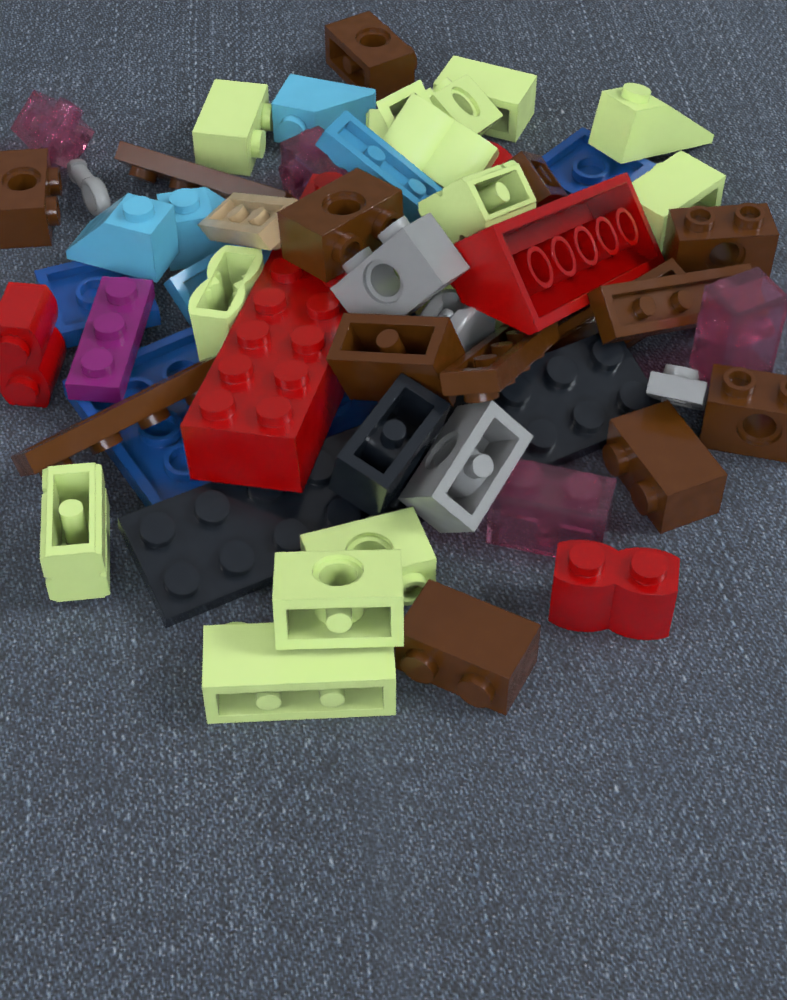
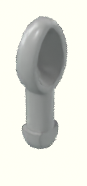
[67,159,111,216]

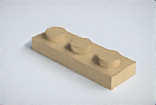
[198,192,298,251]

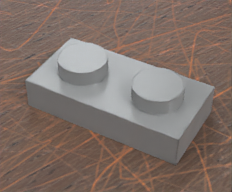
[646,364,708,411]

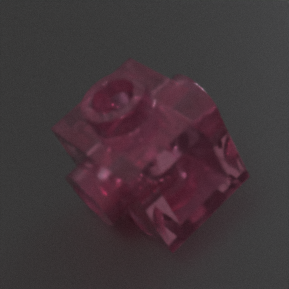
[10,90,95,169]

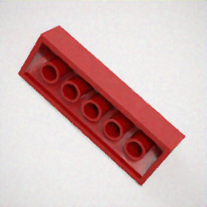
[450,172,665,335]

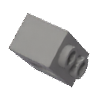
[330,213,470,316]
[398,400,534,533]

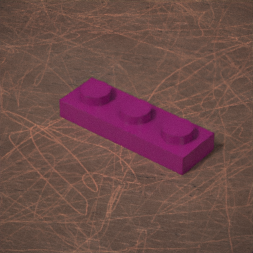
[65,276,155,403]

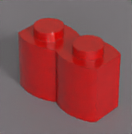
[0,282,66,408]
[548,539,680,640]

